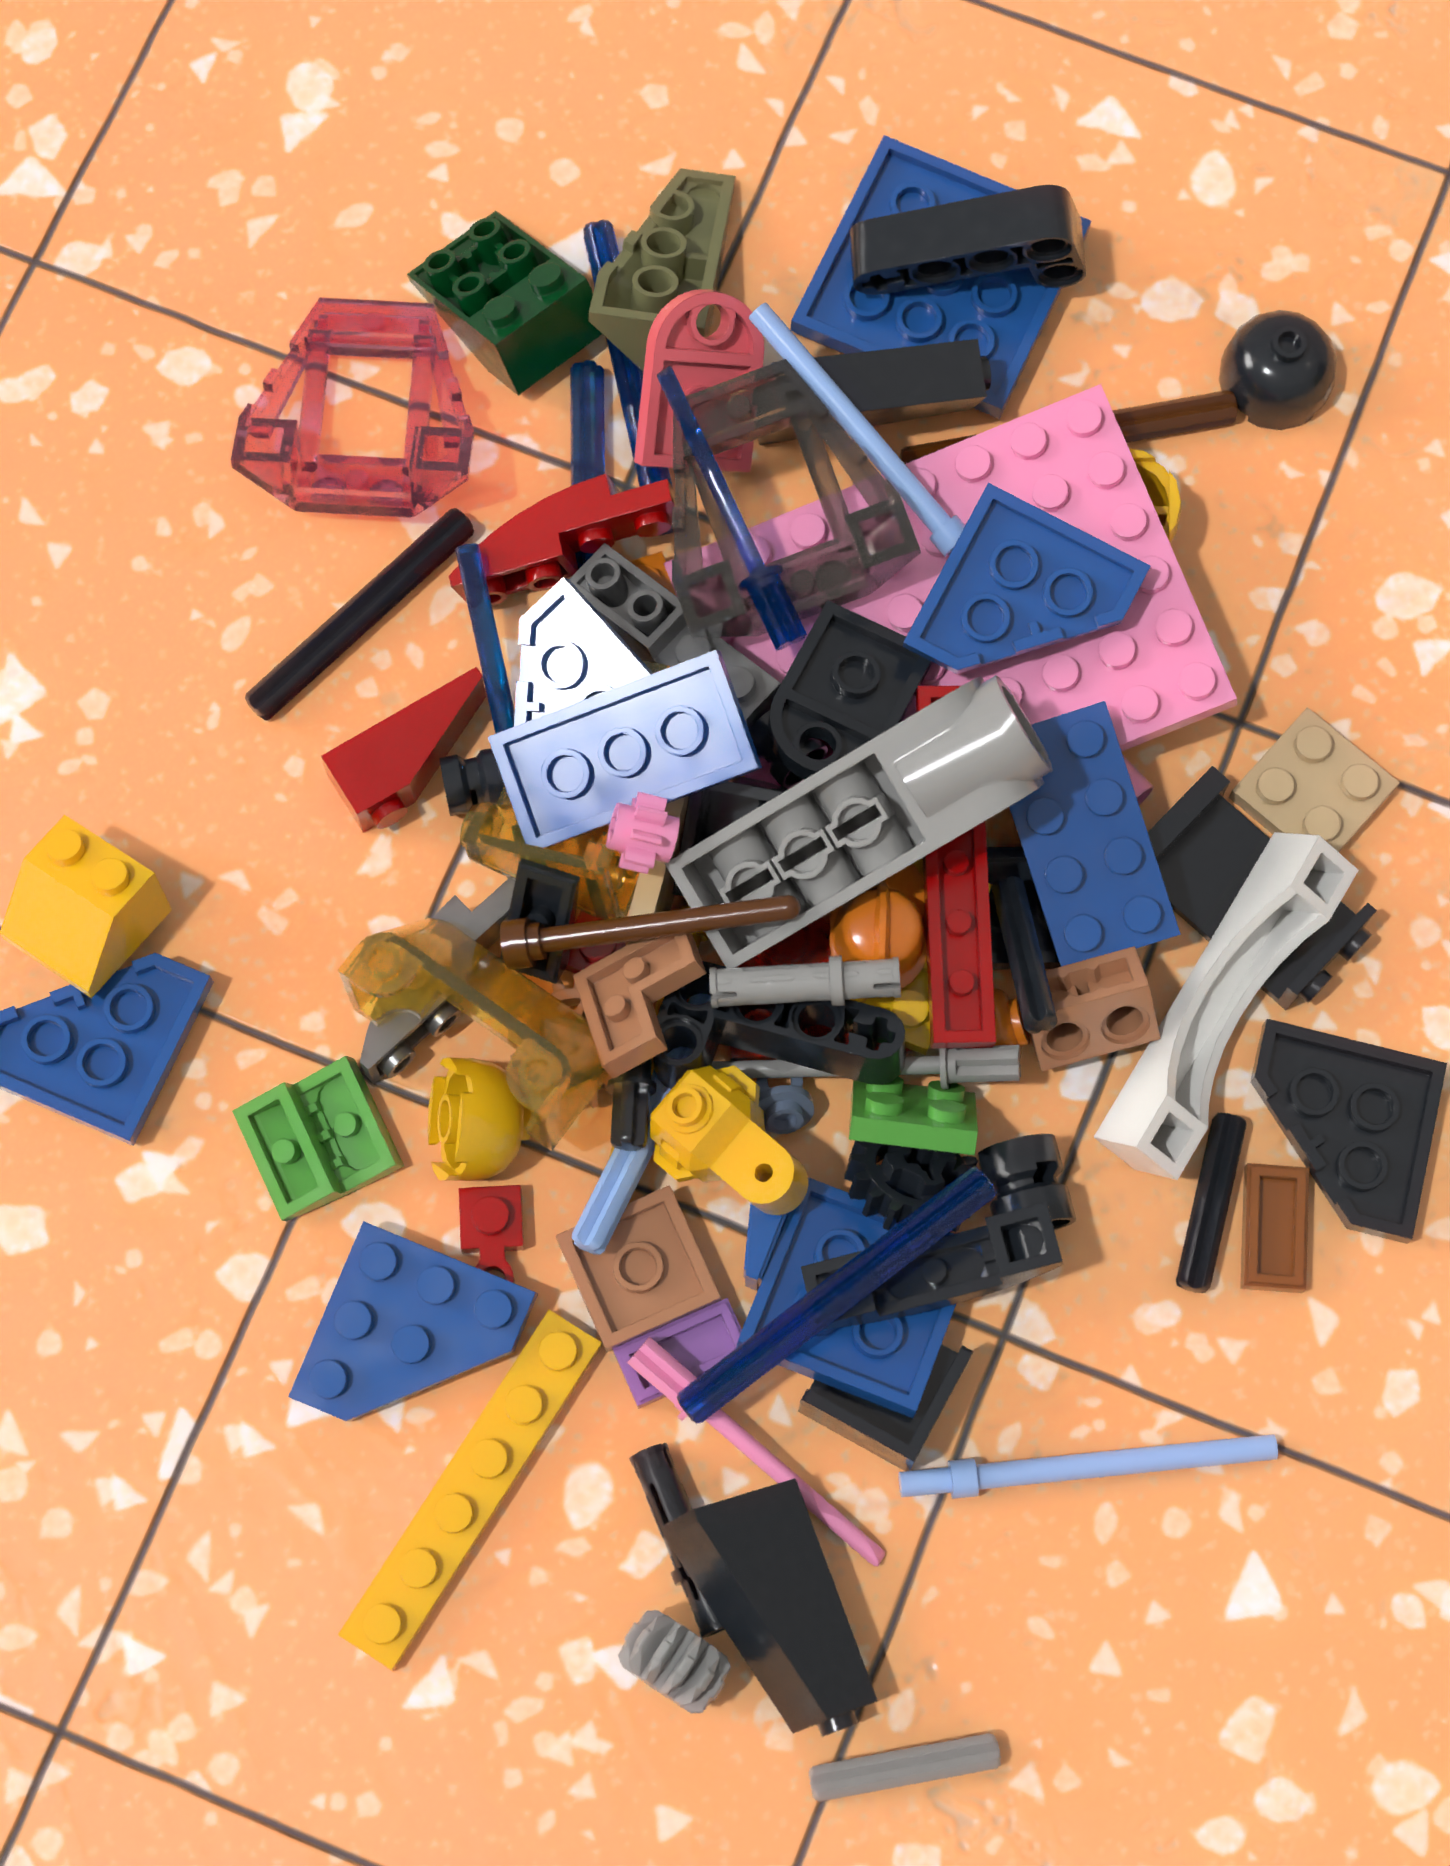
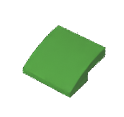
[232,1056,404,1221]

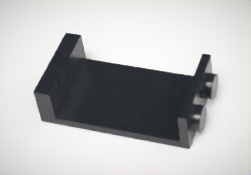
[1148,766,1377,1011]

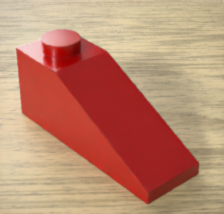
[321,666,486,833]

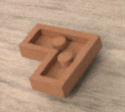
[573,933,706,1079]

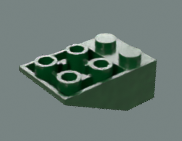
[406,211,602,396]

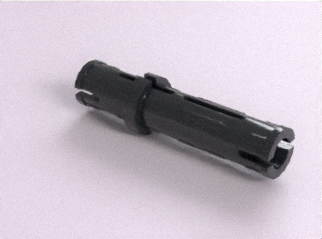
[629,1443,725,1638]

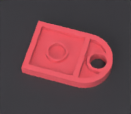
[634,289,764,472]

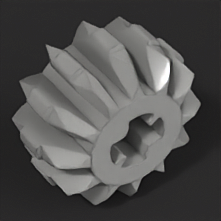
[618,1610,731,1713]

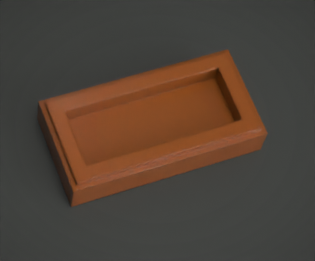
[1240,1163,1309,1293]

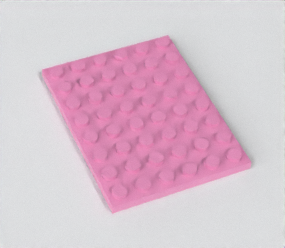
[664,384,1237,789]

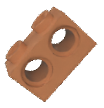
[1029,946,1161,1071]

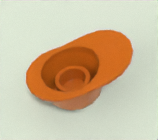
[830,864,927,989]

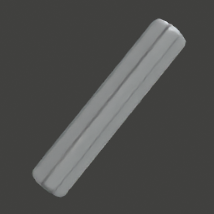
[809,1733,1001,1802]

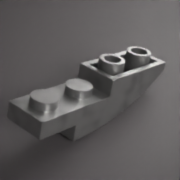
[569,543,781,729]
[360,871,517,1084]

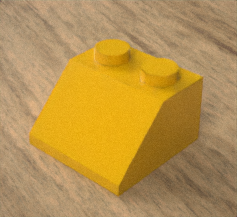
[0,815,172,998]

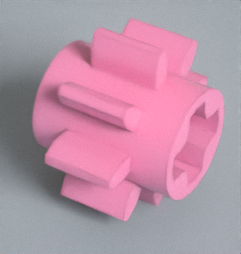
[606,791,680,874]

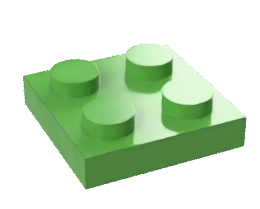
[849,1077,978,1155]

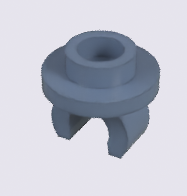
[756,1077,814,1134]

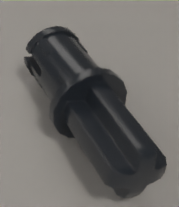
[607,1058,657,1151]

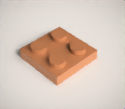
[556,1185,721,1353]

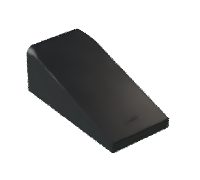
[498,858,580,984]

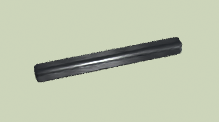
[245,508,474,721]

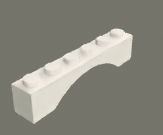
[1094,832,1359,1180]

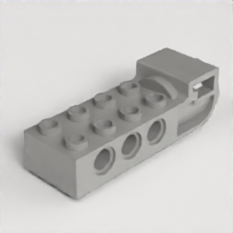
[665,676,1053,968]

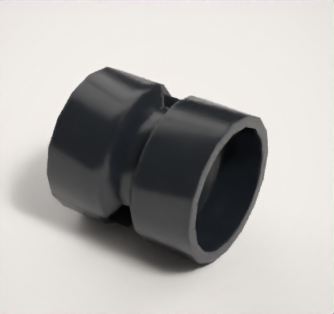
[977,1134,1076,1230]

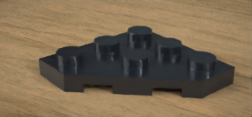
[1250,1019,1447,1244]

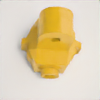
[650,1065,808,1215]

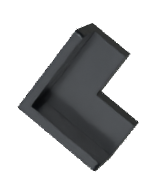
[798,1344,973,1471]

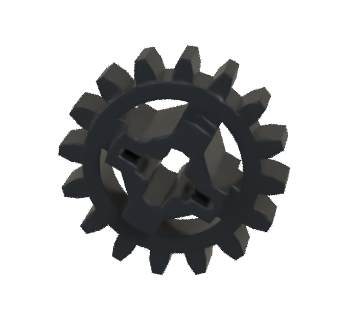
[844,1141,983,1239]

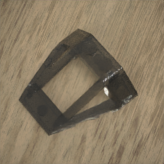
[672,359,921,638]

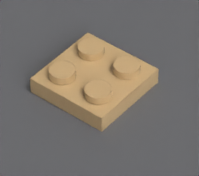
[1228,707,1400,852]

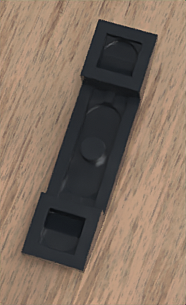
[801,1202,1064,1330]

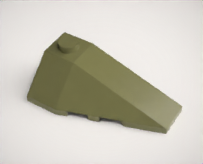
[588,168,736,372]

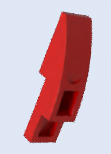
[449,474,687,607]

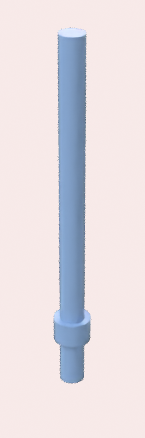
[749,303,965,557]
[898,1434,1278,1499]

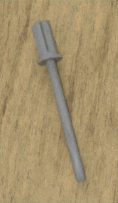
[711,1045,1021,1089]

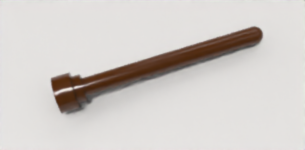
[500,895,801,970]

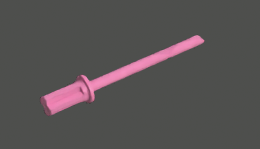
[627,1337,885,1566]

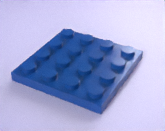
[790,135,1091,419]

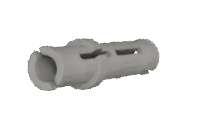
[709,955,901,1009]

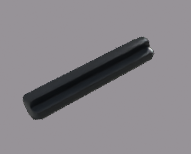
[991,875,1058,1034]
[1176,1113,1247,1293]

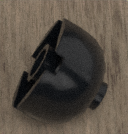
[1219,310,1337,430]

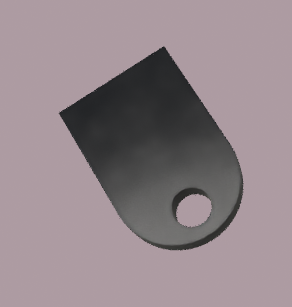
[768,600,933,779]

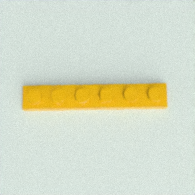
[338,1310,602,1671]

